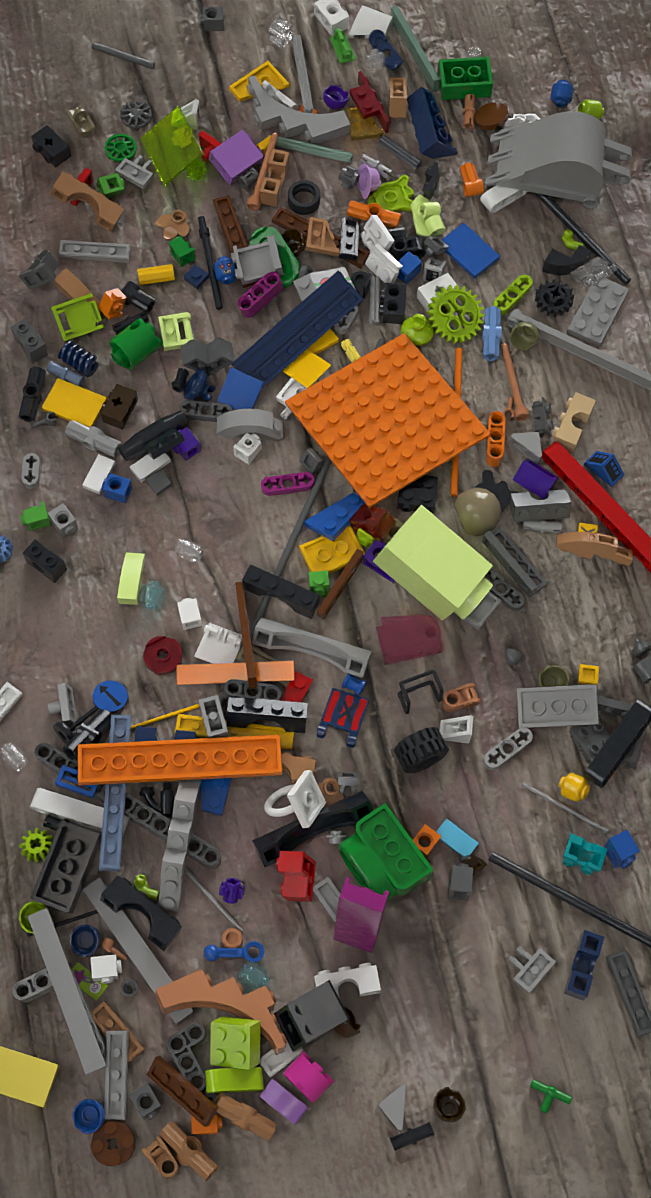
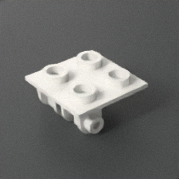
[194,623,243,664]

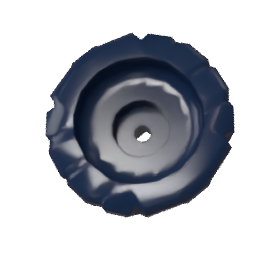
[184,369,216,402]

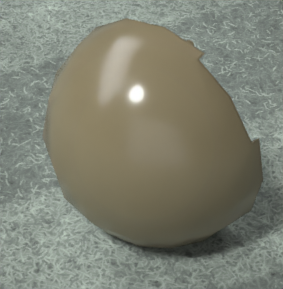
[454,487,501,536]

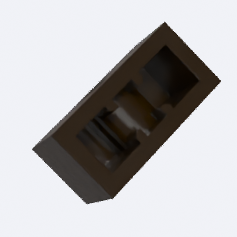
[100,384,138,430]

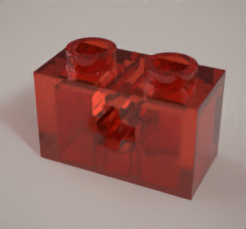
[349,504,396,539]

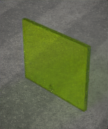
[140,106,204,186]

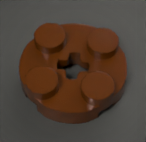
[91,1121,135,1167]

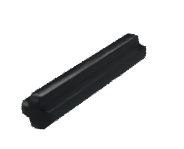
[378,135,422,169]

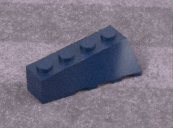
[407,87,458,159]

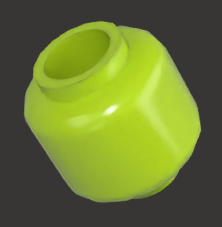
[577,99,604,120]

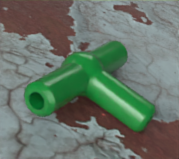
[530,1079,572,1113]

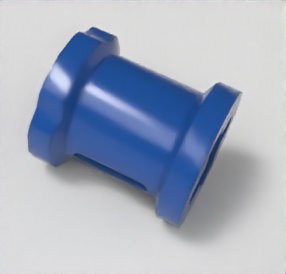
[342,673,367,696]

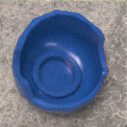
[72,1099,105,1134]

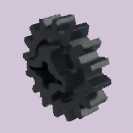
[535,279,574,317]

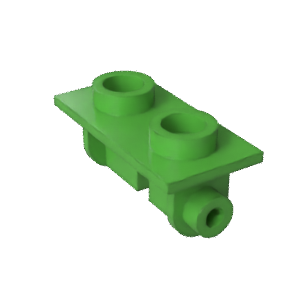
[330,28,356,64]

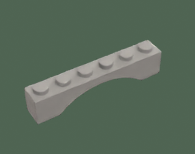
[252,618,372,678]

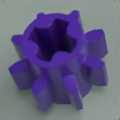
[219,878,245,904]

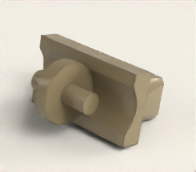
[66,104,96,138]

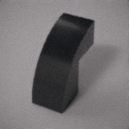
[542,245,592,275]

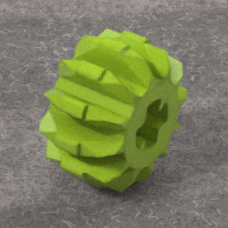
[19,828,53,863]

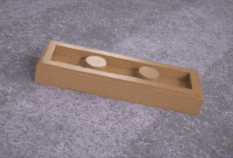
[91,1001,145,1064]

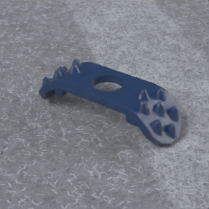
[368,29,404,70]

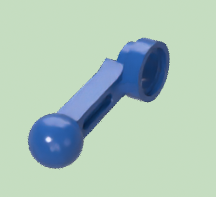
[204,941,265,963]

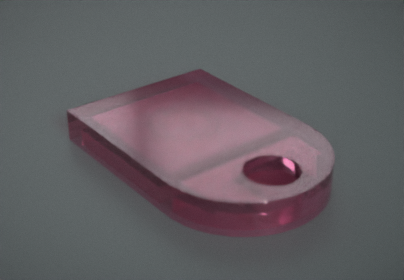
[381,615,441,656]

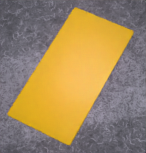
[283,349,331,388]

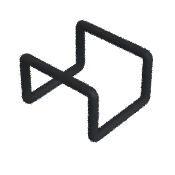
[398,670,444,714]

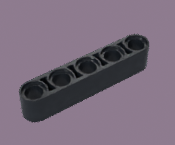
[584,699,651,788]

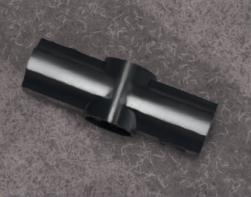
[19,366,46,422]
[63,709,111,760]

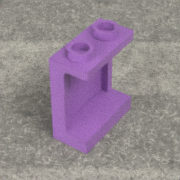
[208,130,264,185]

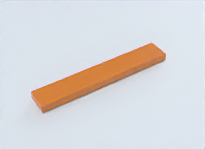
[177,661,295,685]

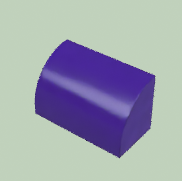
[513,459,559,499]

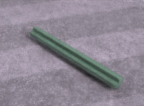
[275,136,353,163]

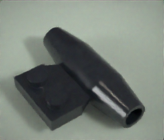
[118,410,188,461]

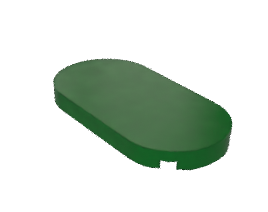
[249,226,300,288]

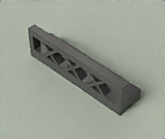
[482,528,548,598]

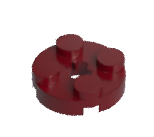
[143,636,182,675]

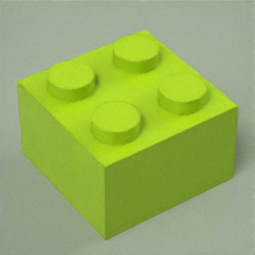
[210,1016,261,1070]

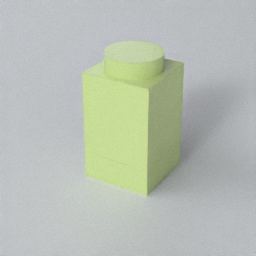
[373,505,493,621]

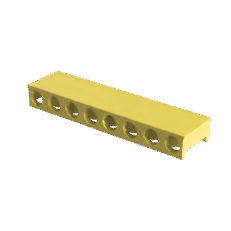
[0,1046,60,1109]

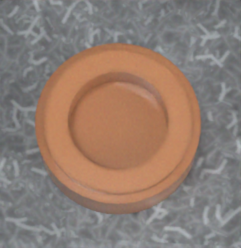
[222,928,243,948]

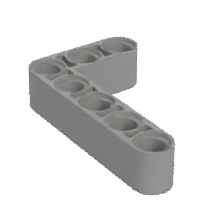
[13,967,106,1057]

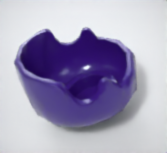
[323,85,349,110]

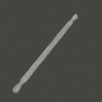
[521,782,608,833]
[184,867,243,932]

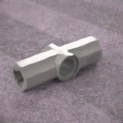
[65,420,122,457]

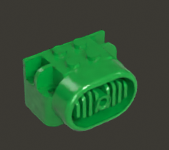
[338,803,434,901]

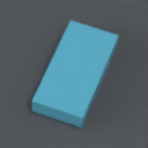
[436,819,479,857]

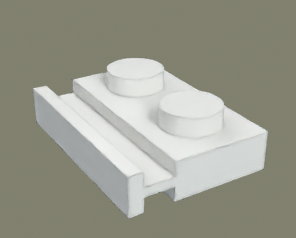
[365,243,402,283]

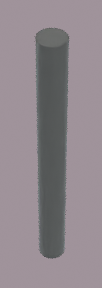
[91,42,155,69]

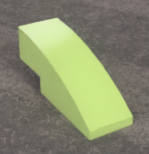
[117,552,145,605]

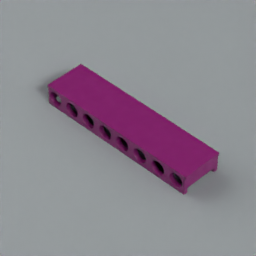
[333,877,389,953]

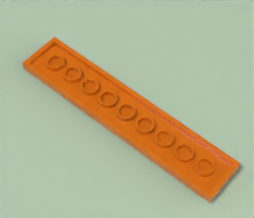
[78,735,282,786]

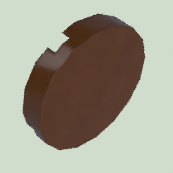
[474,102,509,130]

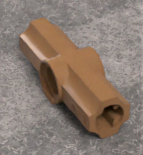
[213,1093,277,1140]
[159,1121,219,1181]

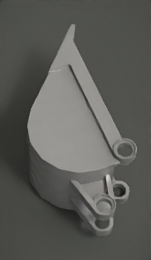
[486,111,633,208]

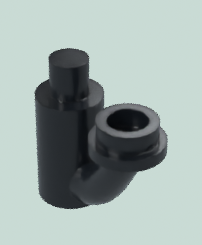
[139,783,174,817]

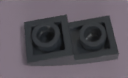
[422,161,438,201]

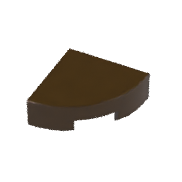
[459,855,487,875]

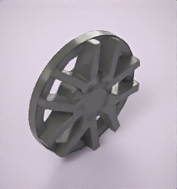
[120,100,152,129]

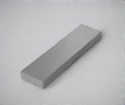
[58,240,131,263]
[104,1031,129,1120]

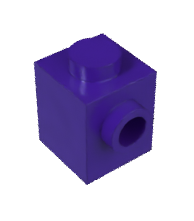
[173,427,201,461]

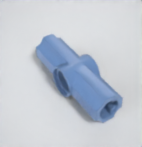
[482,306,502,361]

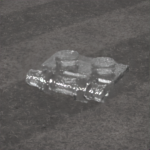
[570,256,617,287]

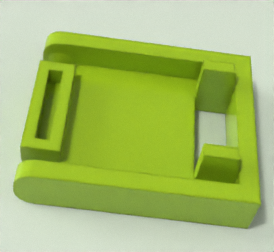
[51,293,105,342]

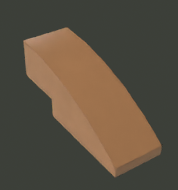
[53,268,103,316]

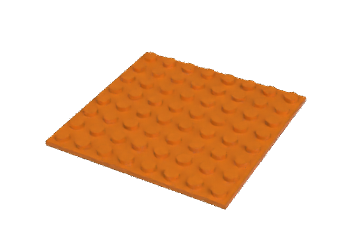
[285,333,491,508]

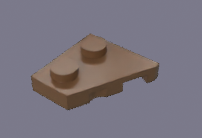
[305,217,340,257]

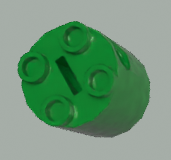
[109,318,163,370]

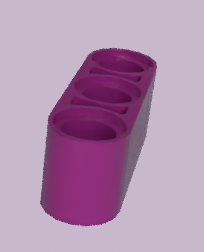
[237,271,283,318]

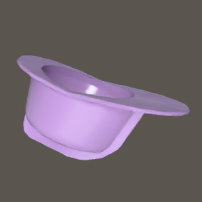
[357,164,381,199]

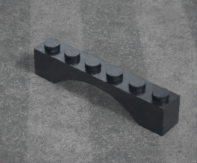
[252,791,373,867]

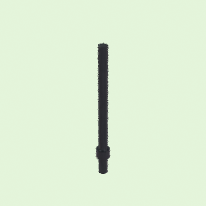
[198,216,223,310]

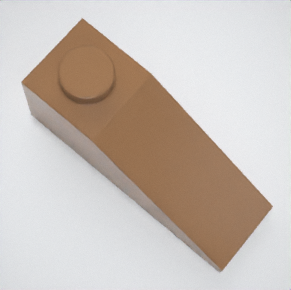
[389,77,407,119]

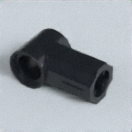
[121,281,155,313]

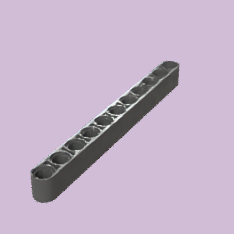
[34,743,221,869]

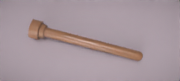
[246,133,278,211]
[501,343,529,421]

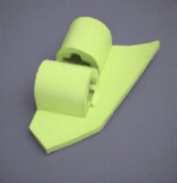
[411,194,446,237]

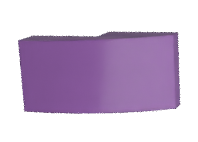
[260,1079,309,1125]

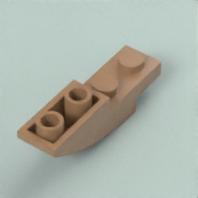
[556,532,633,566]

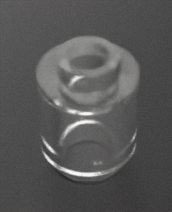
[174,538,203,563]
[0,742,29,772]

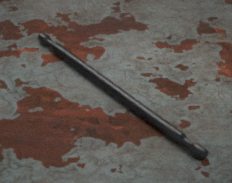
[27,910,98,937]

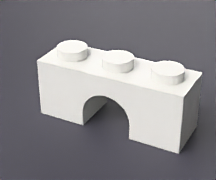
[314,963,381,997]

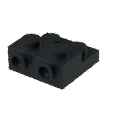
[397,475,438,513]

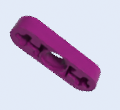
[261,472,315,496]

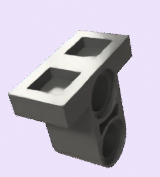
[19,250,59,290]

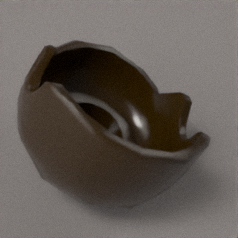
[281,228,306,257]
[334,1006,361,1038]
[433,1087,466,1123]

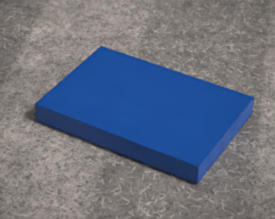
[442,223,500,279]

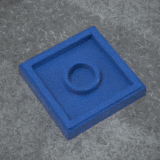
[217,367,265,410]

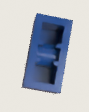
[604,830,640,869]

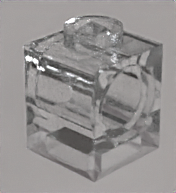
[269,17,292,49]

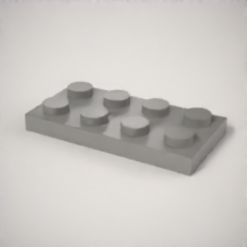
[567,275,629,347]
[517,684,599,728]

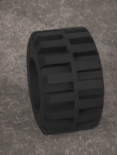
[394,727,449,773]

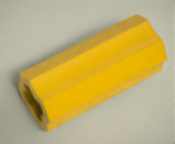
[137,264,175,285]

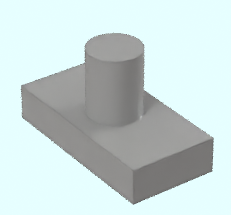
[48,683,77,726]

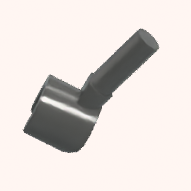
[31,412,57,428]

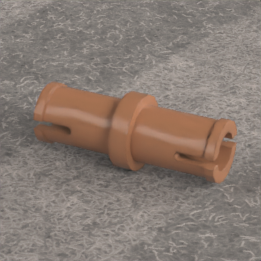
[463,94,476,130]

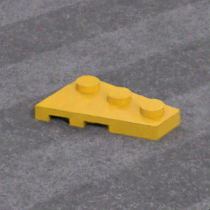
[229,60,289,102]

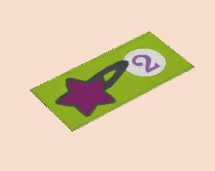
[72,962,108,1001]

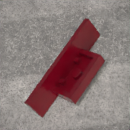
[350,71,391,133]

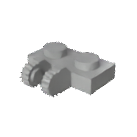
[115,155,154,189]
[508,946,556,994]

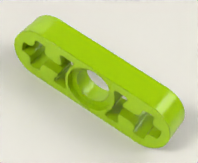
[493,275,533,315]

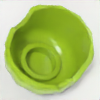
[18,901,51,934]

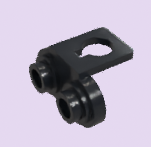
[351,271,372,299]

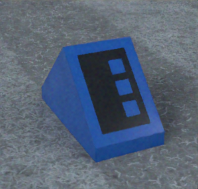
[584,451,624,487]

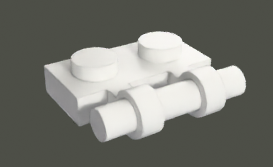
[360,215,395,253]

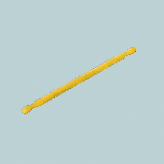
[131,704,199,730]

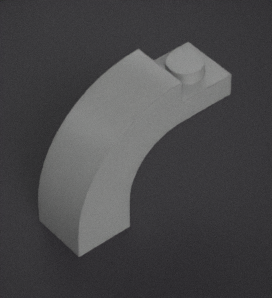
[216,409,283,440]

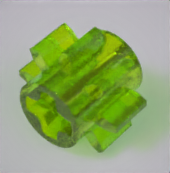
[185,158,207,181]

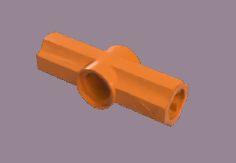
[347,200,401,228]

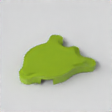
[368,175,414,213]

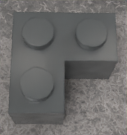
[181,337,234,377]

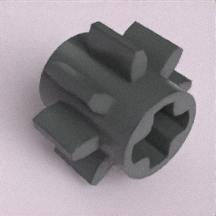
[339,166,360,188]

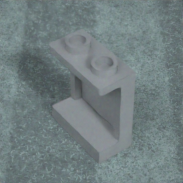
[231,235,284,285]

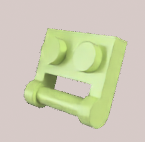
[158,312,193,351]

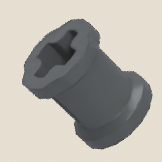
[237,167,259,190]

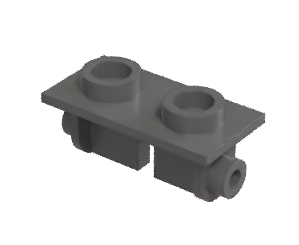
[532,397,554,437]

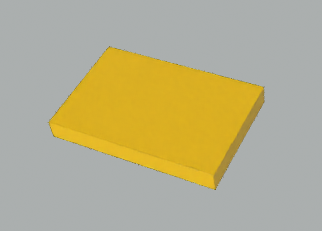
[41,378,107,428]
[299,525,365,574]

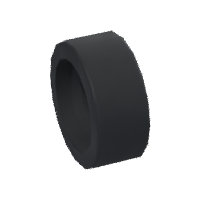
[288,180,320,215]

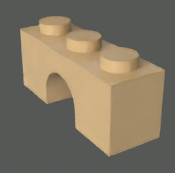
[552,392,596,453]

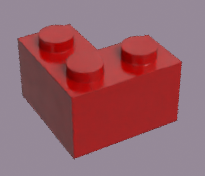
[276,851,316,902]

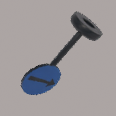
[53,680,128,744]

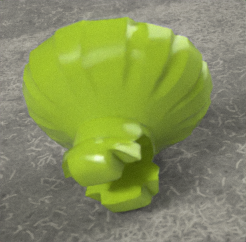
[400,314,434,346]

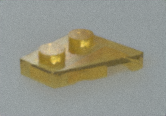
[346,107,384,140]

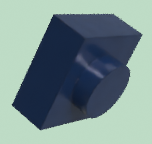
[184,264,209,289]

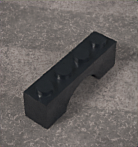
[242,564,320,619]
[226,696,308,733]
[100,875,182,951]

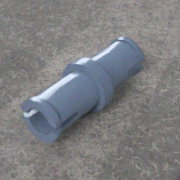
[47,361,84,387]

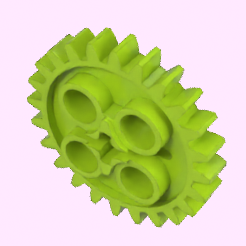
[426,285,485,344]

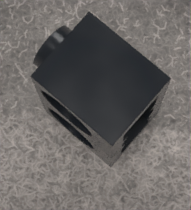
[379,283,407,324]

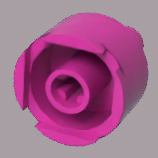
[283,1051,334,1103]

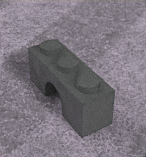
[510,489,571,522]

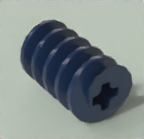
[58,340,98,377]

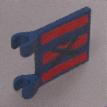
[317,688,370,748]

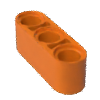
[485,411,505,467]

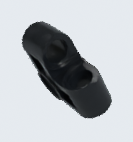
[387,226,426,261]

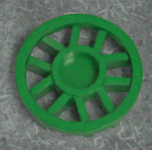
[104,134,137,163]

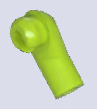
[562,230,584,250]
[134,874,160,901]

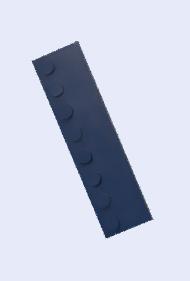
[231,270,363,387]

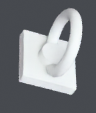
[264,770,326,828]

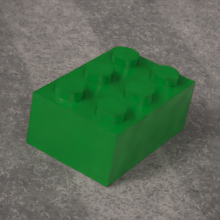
[437,56,493,100]

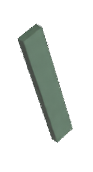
[391,5,440,92]

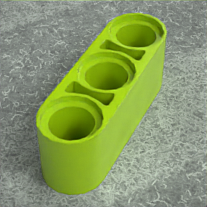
[205,1067,264,1094]

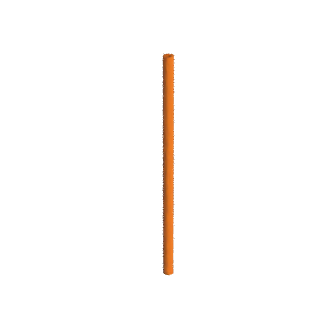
[450,348,463,497]

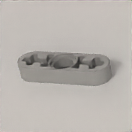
[483,728,533,770]

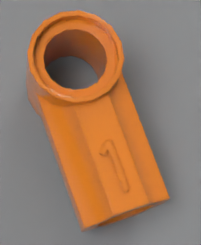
[459,162,484,198]

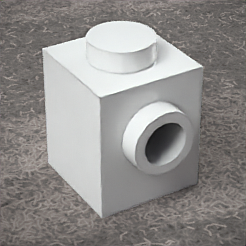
[91,954,122,984]

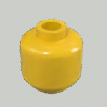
[558,773,590,802]

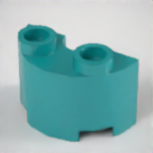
[562,833,608,875]

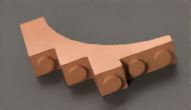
[155,969,287,1055]

